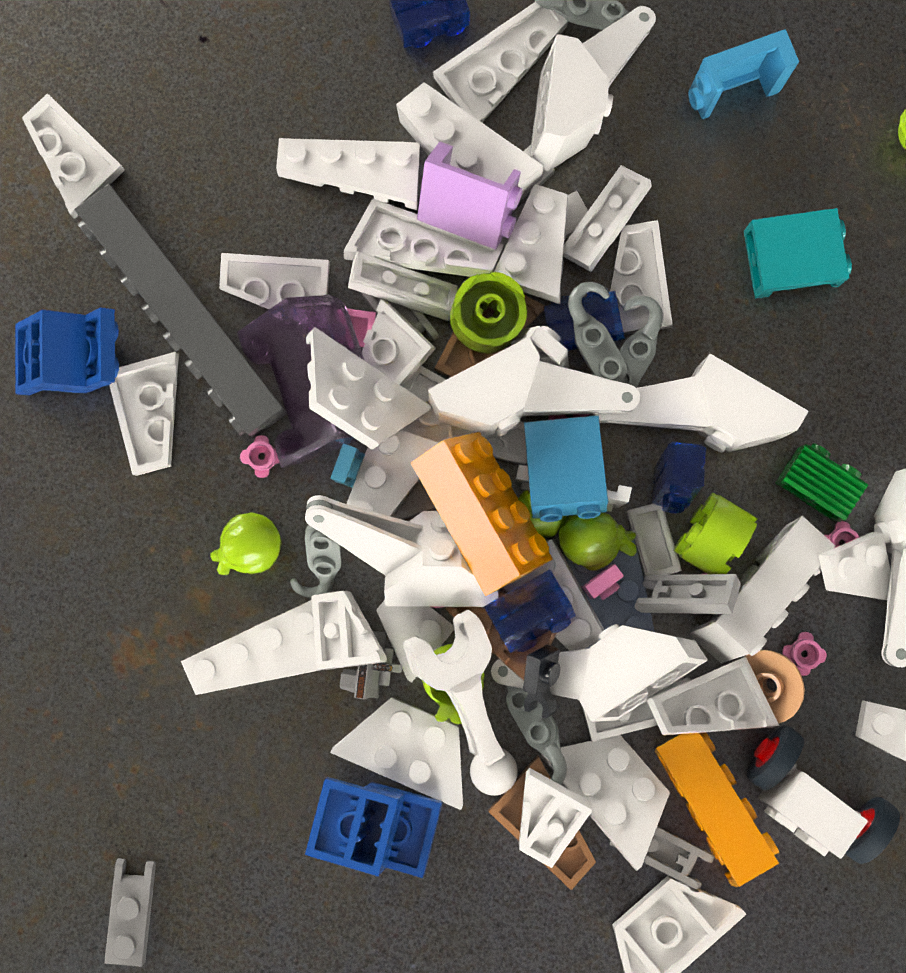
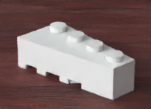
[396,82,543,196]
[689,516,835,663]

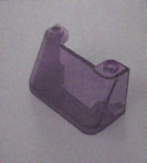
[237,295,365,468]

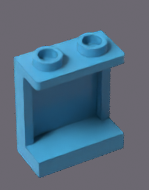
[688,29,799,119]
[524,415,608,522]

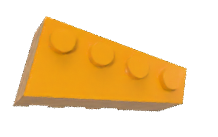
[654,732,779,887]

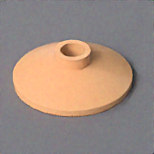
[744,650,805,724]

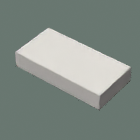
[625,502,682,577]

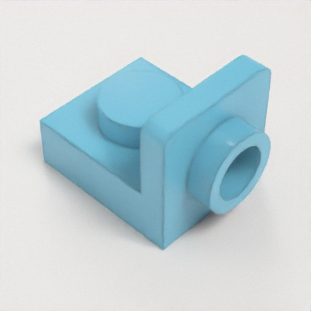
[331,444,365,488]

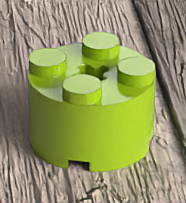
[450,272,527,354]
[673,492,758,574]

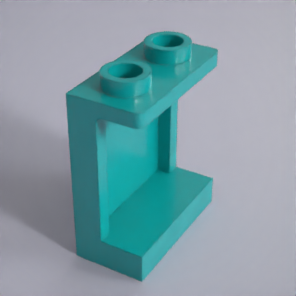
[744,208,852,299]

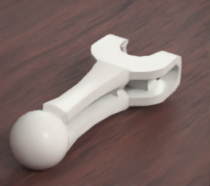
[404,610,518,795]

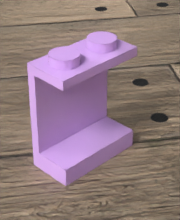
[417,142,522,250]

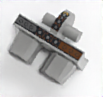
[340,631,402,699]

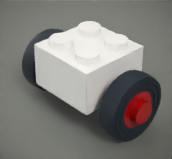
[746,725,900,864]

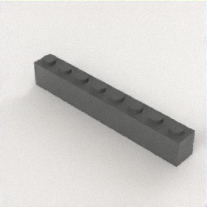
[74,184,288,439]

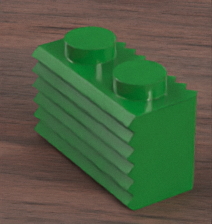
[775,443,868,523]

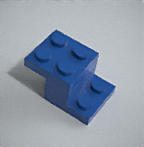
[15,307,119,396]
[305,777,443,878]

